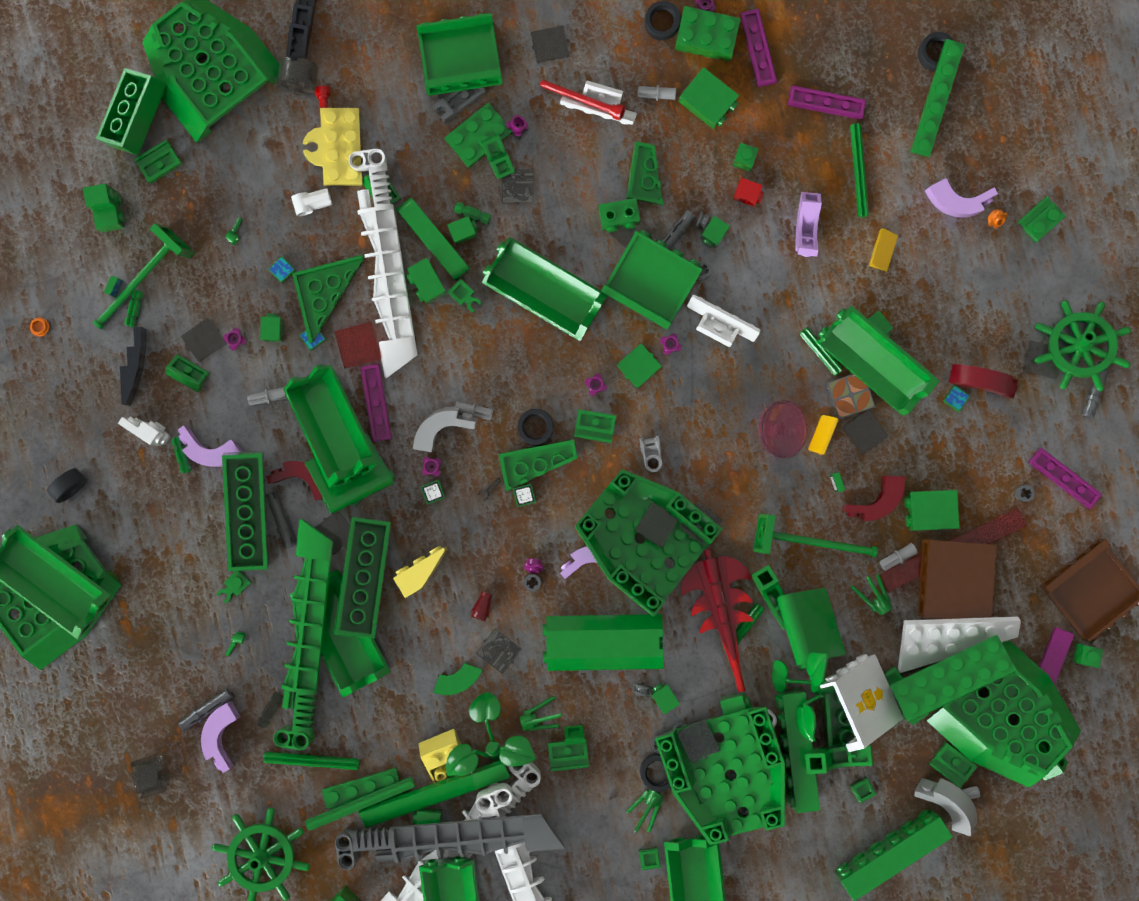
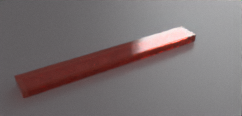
[879,508,1027,592]

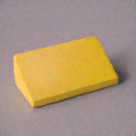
[869,228,898,272]
[808,415,838,455]

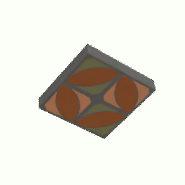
[826,374,875,419]

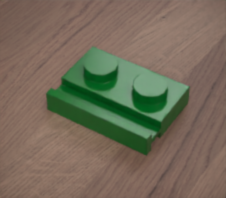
[134,140,182,184]
[1017,196,1066,243]
[574,409,616,443]
[548,738,589,772]
[928,742,977,789]

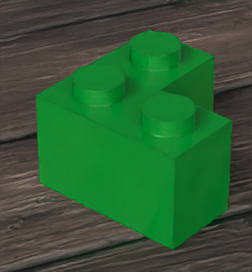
[83,183,125,233]

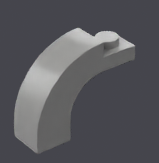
[413,407,478,452]
[915,778,977,837]

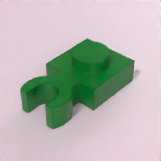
[447,278,482,313]
[216,571,252,603]

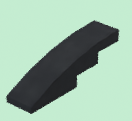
[285,0,316,65]
[120,327,146,406]

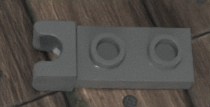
[433,87,486,124]

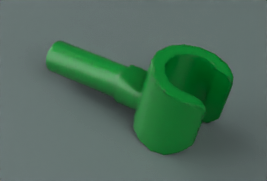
[226,217,242,245]
[225,632,246,657]

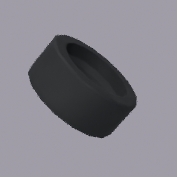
[644,1,681,40]
[918,32,954,71]
[517,409,554,445]
[47,468,86,503]
[640,753,671,792]

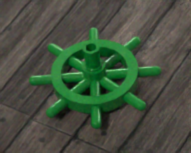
[1034,300,1131,391]
[212,807,310,901]

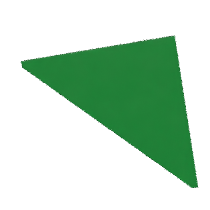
[292,255,365,344]

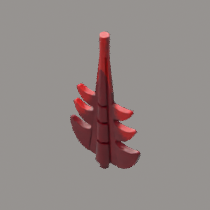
[681,549,753,692]

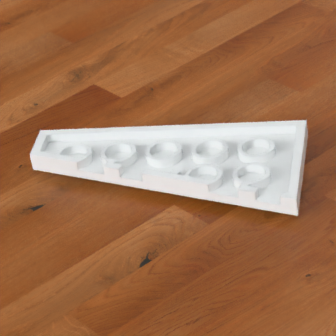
[898,617,1021,673]

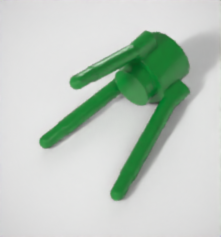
[851,574,893,615]
[520,696,562,732]
[626,790,664,833]

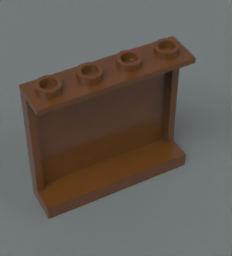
[917,539,998,619]
[1040,539,1139,642]

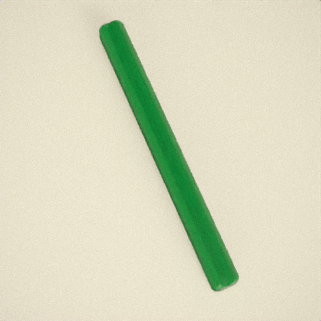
[306,777,415,831]

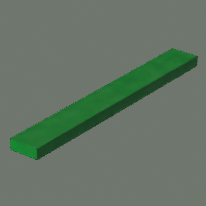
[358,760,511,828]

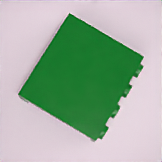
[416,13,503,96]
[601,229,703,330]

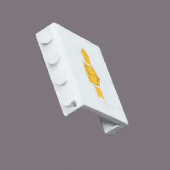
[820,654,904,752]

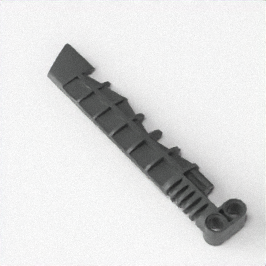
[335,814,565,870]

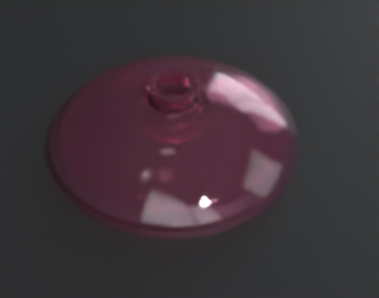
[759,400,807,458]

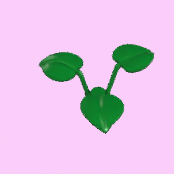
[771,652,835,741]
[446,692,536,776]

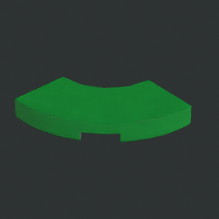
[433,663,482,695]

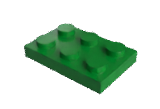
[444,102,513,169]

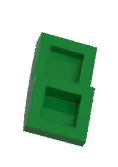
[481,134,515,179]

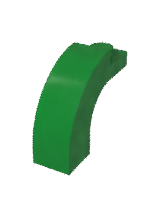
[752,565,786,631]
[805,744,874,774]

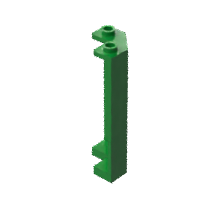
[482,237,608,341]
[816,305,939,416]
[283,364,379,488]
[0,525,111,640]
[290,569,391,698]
[543,614,664,671]
[664,835,726,901]
[419,855,479,901]

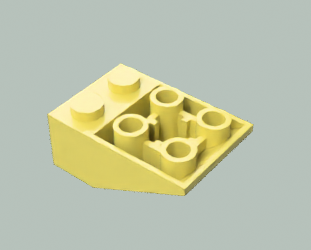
[393,545,448,598]
[418,729,461,783]

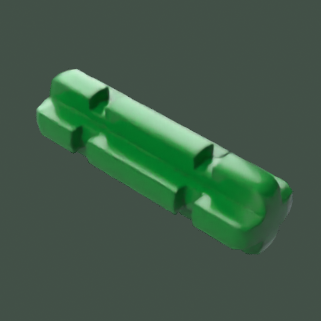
[454,202,491,225]
[124,290,144,327]
[171,436,192,474]

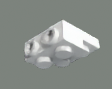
[118,416,170,446]

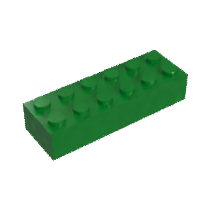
[222,451,269,571]
[334,517,391,640]
[889,635,1017,723]
[775,688,820,813]
[834,809,953,901]

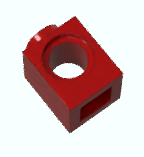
[733,178,764,207]

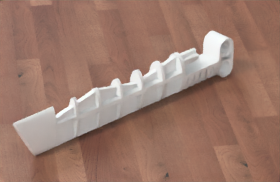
[349,149,417,378]
[381,762,541,901]
[476,783,552,901]

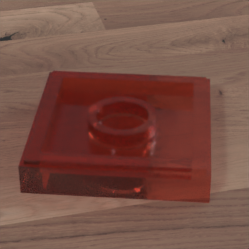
[334,322,381,369]

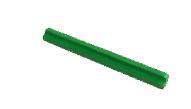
[850,123,869,218]
[263,752,360,770]

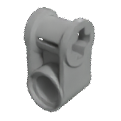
[639,435,662,473]

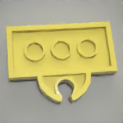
[303,108,362,186]

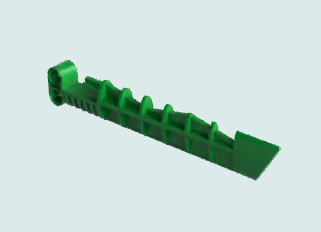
[273,519,333,750]

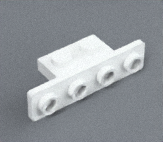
[560,81,637,125]
[687,295,761,347]

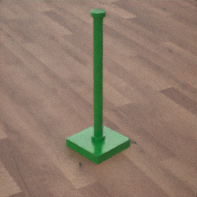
[93,223,195,329]
[753,514,878,558]

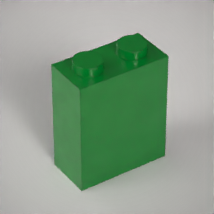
[678,67,739,130]
[904,490,959,531]

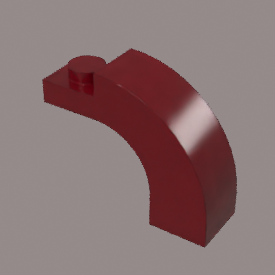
[949,364,1018,399]
[266,461,322,501]
[842,476,905,521]

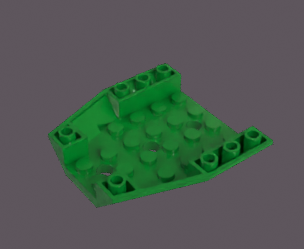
[142,0,287,143]
[575,469,722,617]
[0,524,122,670]
[926,640,1081,788]
[655,707,785,845]

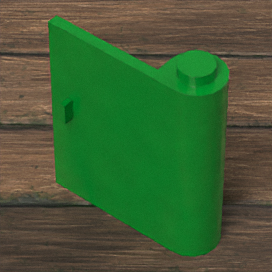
[304,433,395,514]
[777,588,846,669]

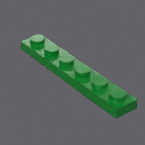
[910,39,965,157]

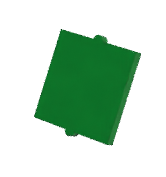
[616,343,662,388]

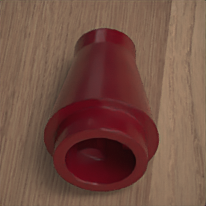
[471,592,492,622]

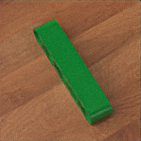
[396,197,470,280]

